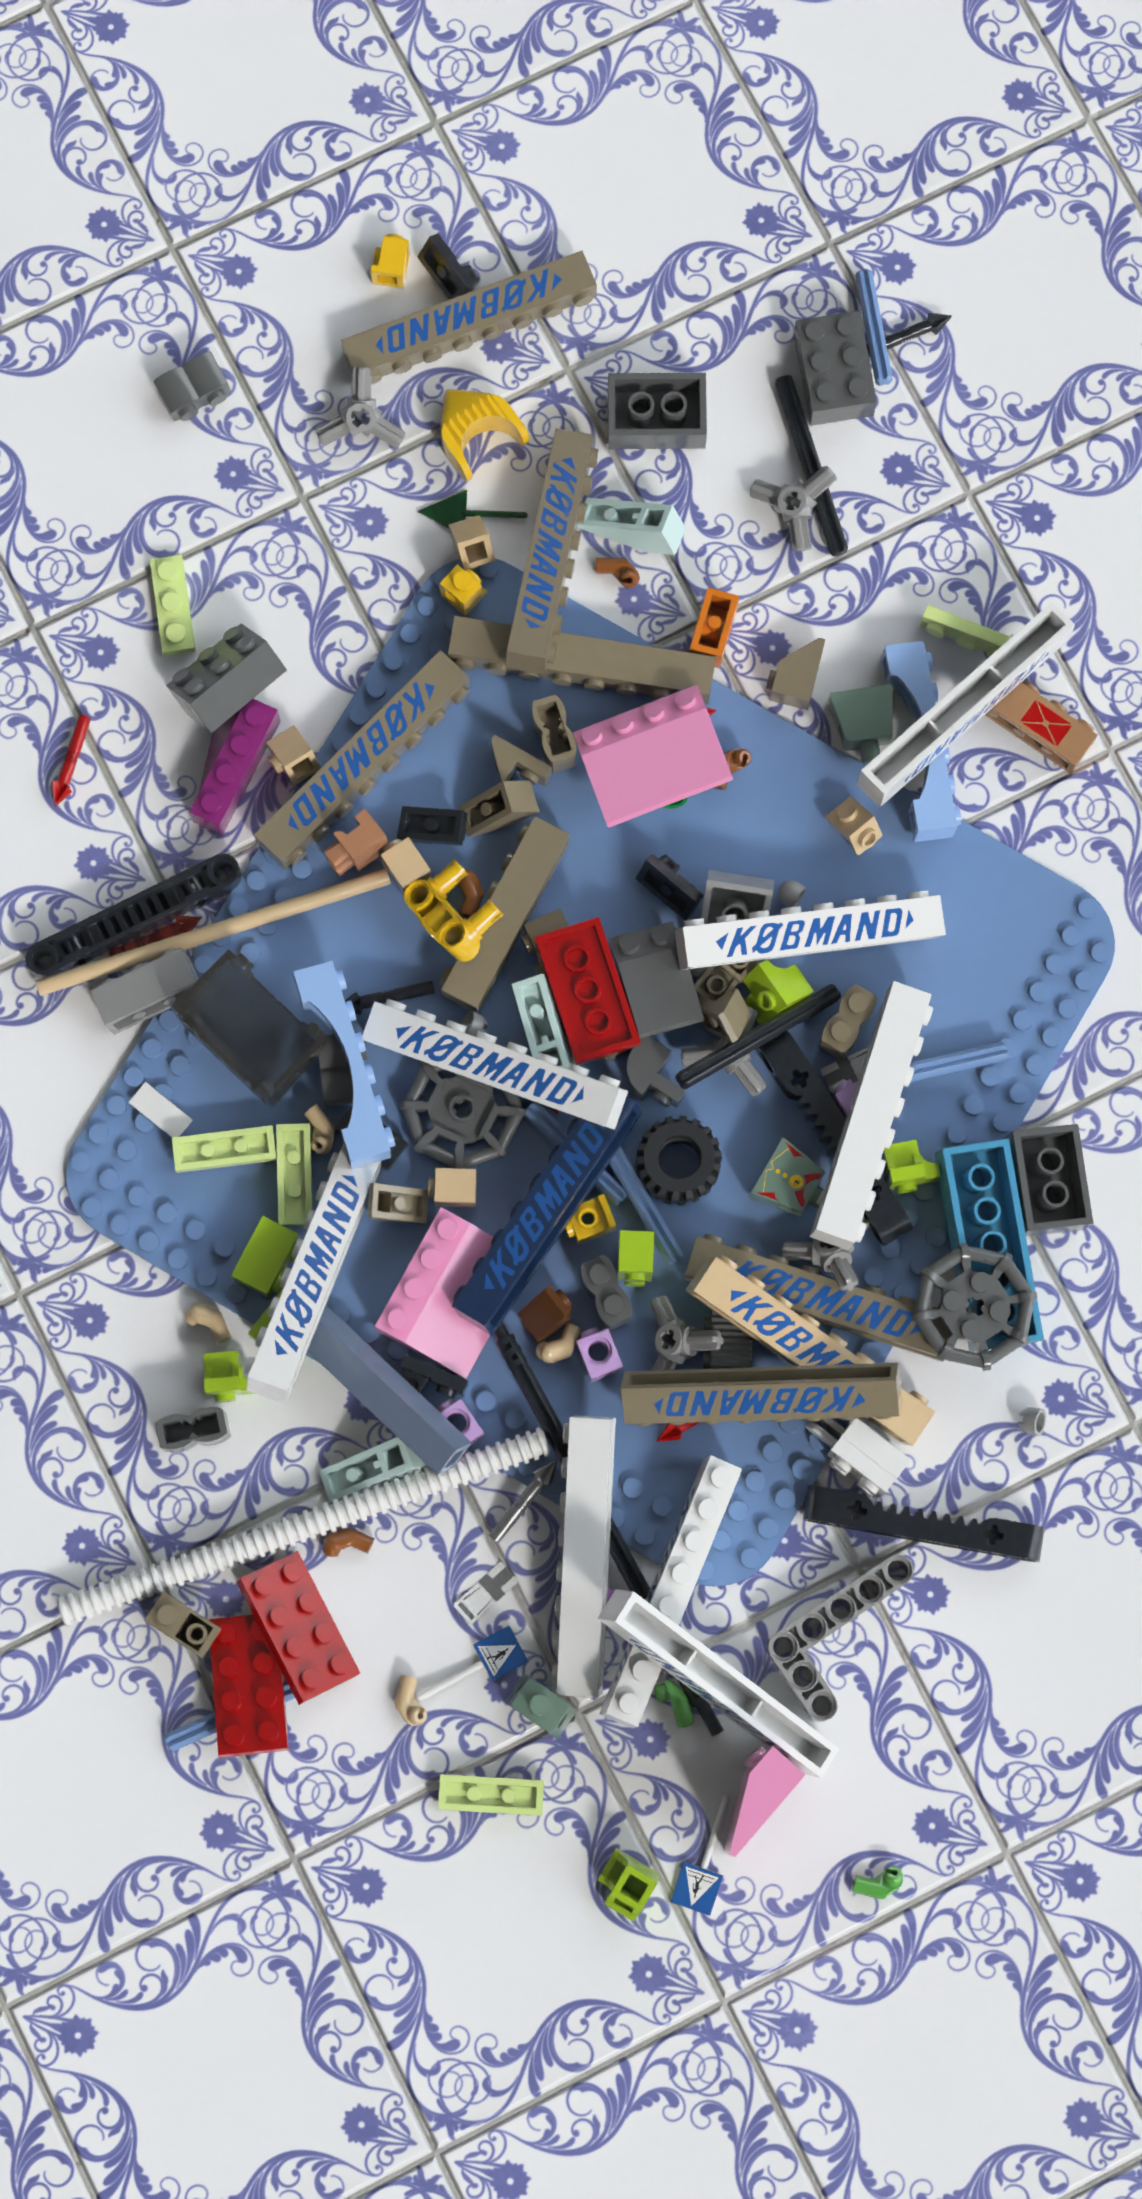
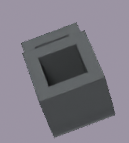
[626,1036,685,1108]

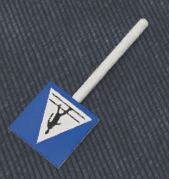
[415,1625,529,1702]
[671,1795,730,1916]

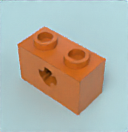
[689,587,739,669]

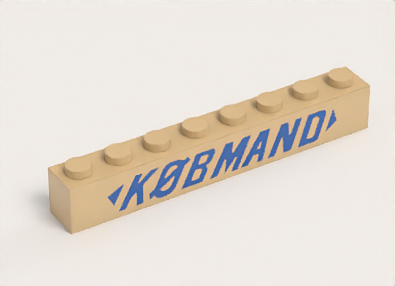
[685,1255,935,1446]

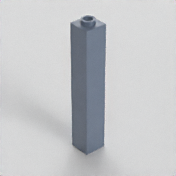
[307,1306,472,1475]

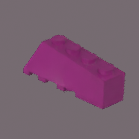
[189,699,281,836]

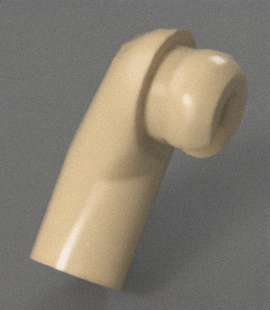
[536,1323,582,1363]
[395,1675,427,1726]

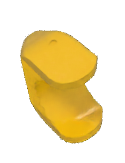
[441,389,530,482]

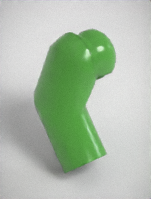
[654,1680,694,1728]
[852,1866,903,1899]

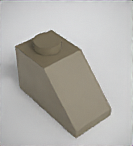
[766,638,825,710]
[459,781,540,837]

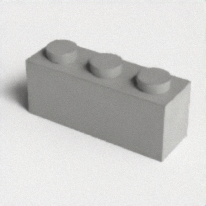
[91,948,204,1035]

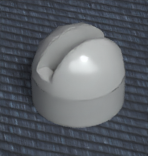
[778,880,806,908]
[461,1011,488,1037]
[1018,1407,1046,1436]

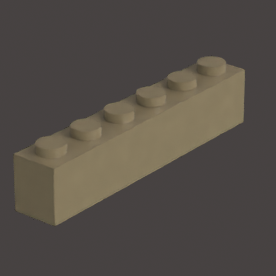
[439,816,570,1013]

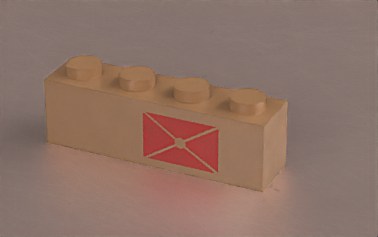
[985,681,1098,774]

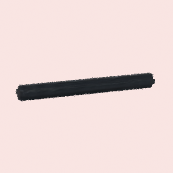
[775,375,848,557]
[675,984,841,1089]

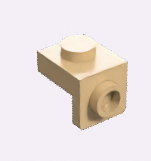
[825,796,882,855]

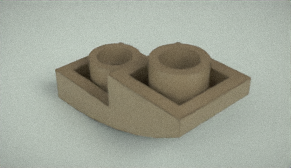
[694,961,757,1001]

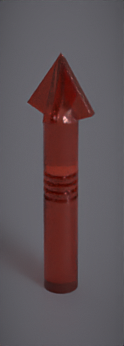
[109,916,202,956]

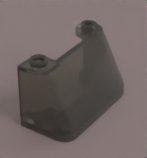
[171,949,327,1109]

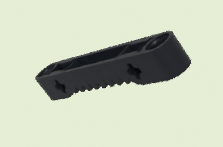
[25,854,242,979]
[757,1031,913,1246]
[802,1485,1045,1562]

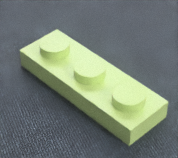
[150,555,196,656]
[920,605,1011,657]
[276,1123,313,1227]
[172,1125,277,1173]
[438,1774,544,1816]

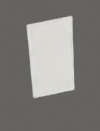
[128,1082,193,1138]

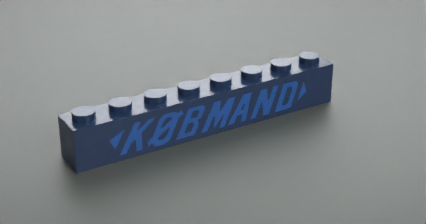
[452,1096,642,1336]

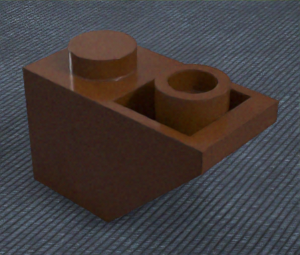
[517,1285,572,1345]

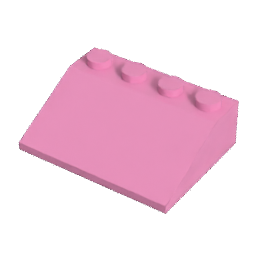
[573,685,733,828]
[375,1207,493,1379]
[724,1746,805,1857]

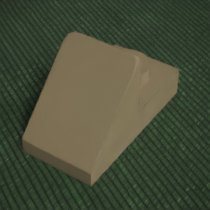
[491,734,552,786]
[698,988,751,1043]
[368,1183,428,1224]

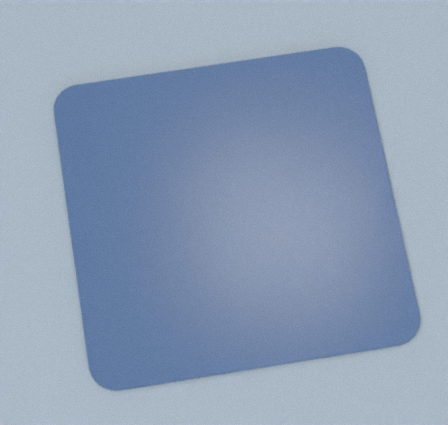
[66,558,1115,1587]

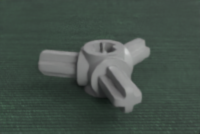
[316,366,406,448]
[750,466,837,552]
[681,1006,767,1096]
[782,1216,869,1292]
[650,1295,724,1371]

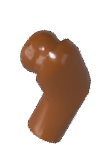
[596,558,640,588]
[713,748,751,790]
[456,869,484,918]
[322,1527,375,1557]

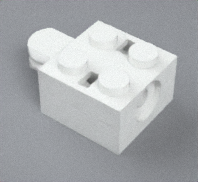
[805,1418,911,1498]

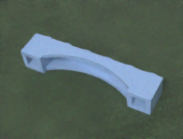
[881,641,961,842]
[293,961,395,1169]

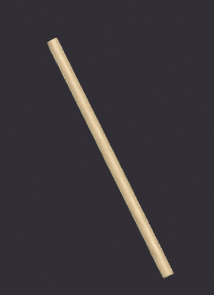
[35,868,391,996]

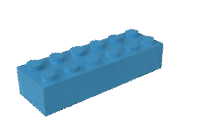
[934,1138,1044,1352]

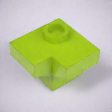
[743,959,814,1025]
[882,1140,941,1194]
[203,1351,256,1403]
[598,1848,661,1922]

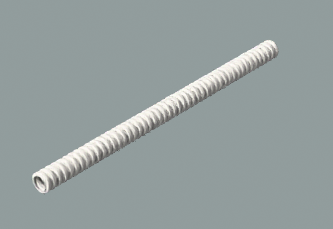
[57,1427,550,1626]

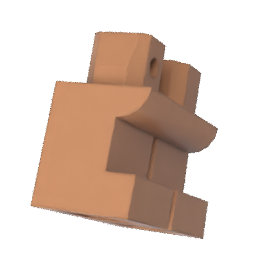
[323,809,388,876]

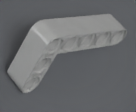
[766,1555,914,1722]

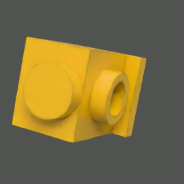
[371,234,410,289]
[440,564,487,616]
[565,1194,616,1245]

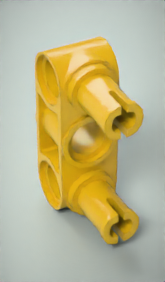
[404,859,503,962]

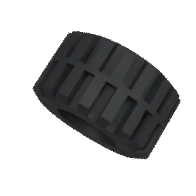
[636,1115,722,1206]

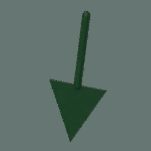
[417,490,528,529]

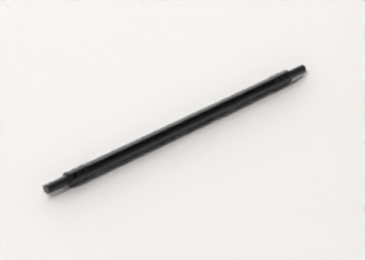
[494,1321,724,1737]

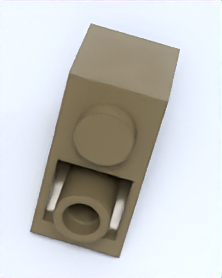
[144,1591,221,1658]

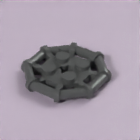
[399,1061,526,1169]
[911,1242,1038,1371]

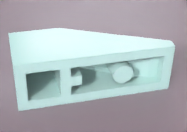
[577,498,686,555]
[511,973,579,1069]
[319,1437,429,1503]

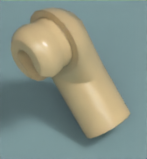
[304,1104,335,1154]
[185,1303,232,1344]

